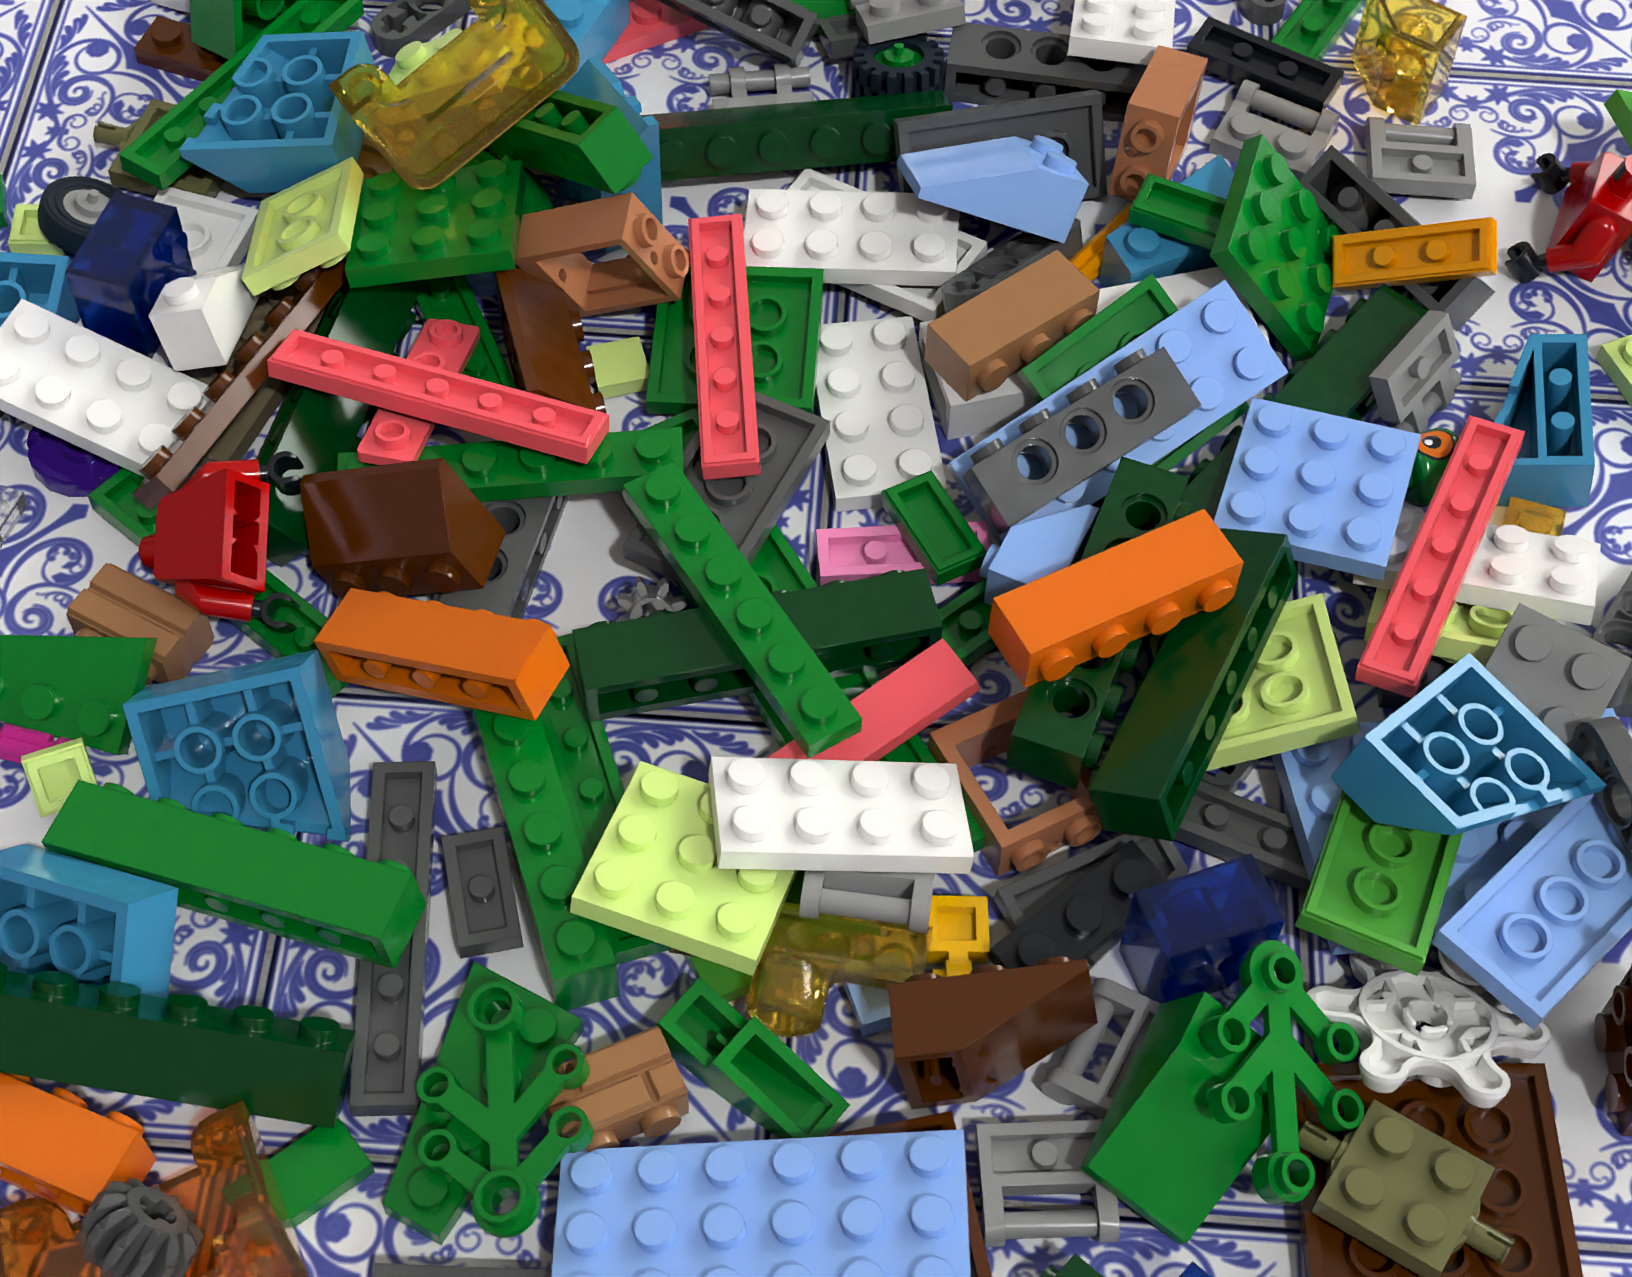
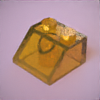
[1351,0,1467,125]

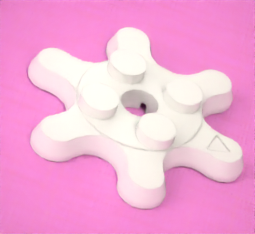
[1307,953,1551,1108]

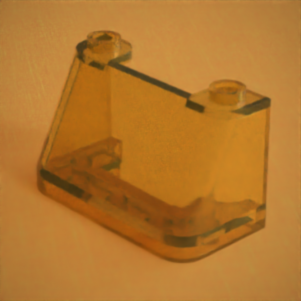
[328,0,579,190]

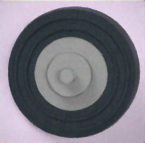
[37,176,138,258]

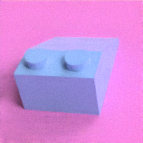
[897,135,1089,243]

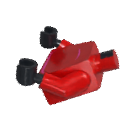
[1505,152,1632,283]
[139,451,304,634]

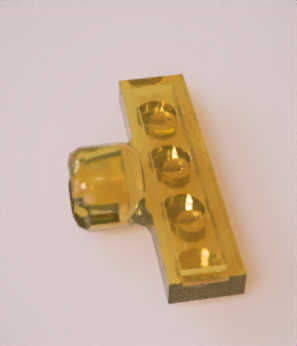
[668,902,933,1038]

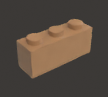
[924,250,1100,402]

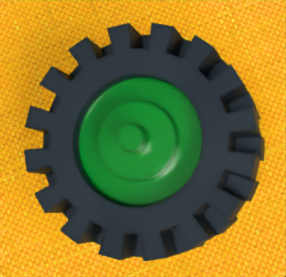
[853,34,944,97]

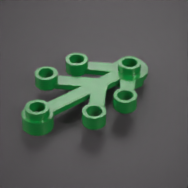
[1204,940,1364,1205]
[416,981,594,1238]

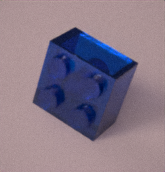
[65,192,197,359]
[1118,853,1286,1004]

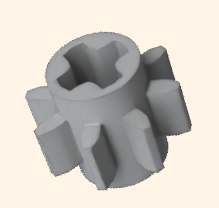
[616,576,687,622]

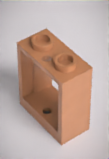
[1108,45,1208,201]
[516,192,689,318]
[928,689,1103,877]

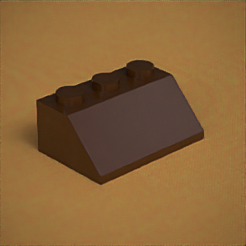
[495,267,607,414]
[299,458,506,598]

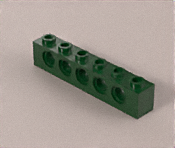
[1006,456,1193,790]

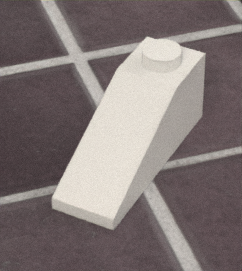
[149,264,261,371]

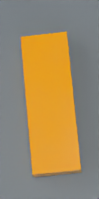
[1332,217,1497,292]

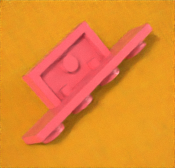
[357,318,480,465]

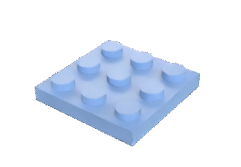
[1214,397,1421,581]

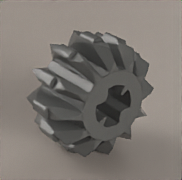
[76,1178,204,1277]

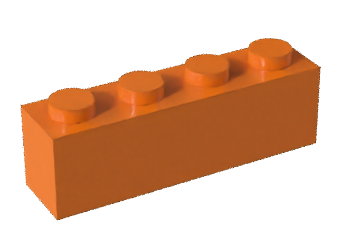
[988,509,1244,688]
[314,588,570,721]
[0,1072,157,1217]

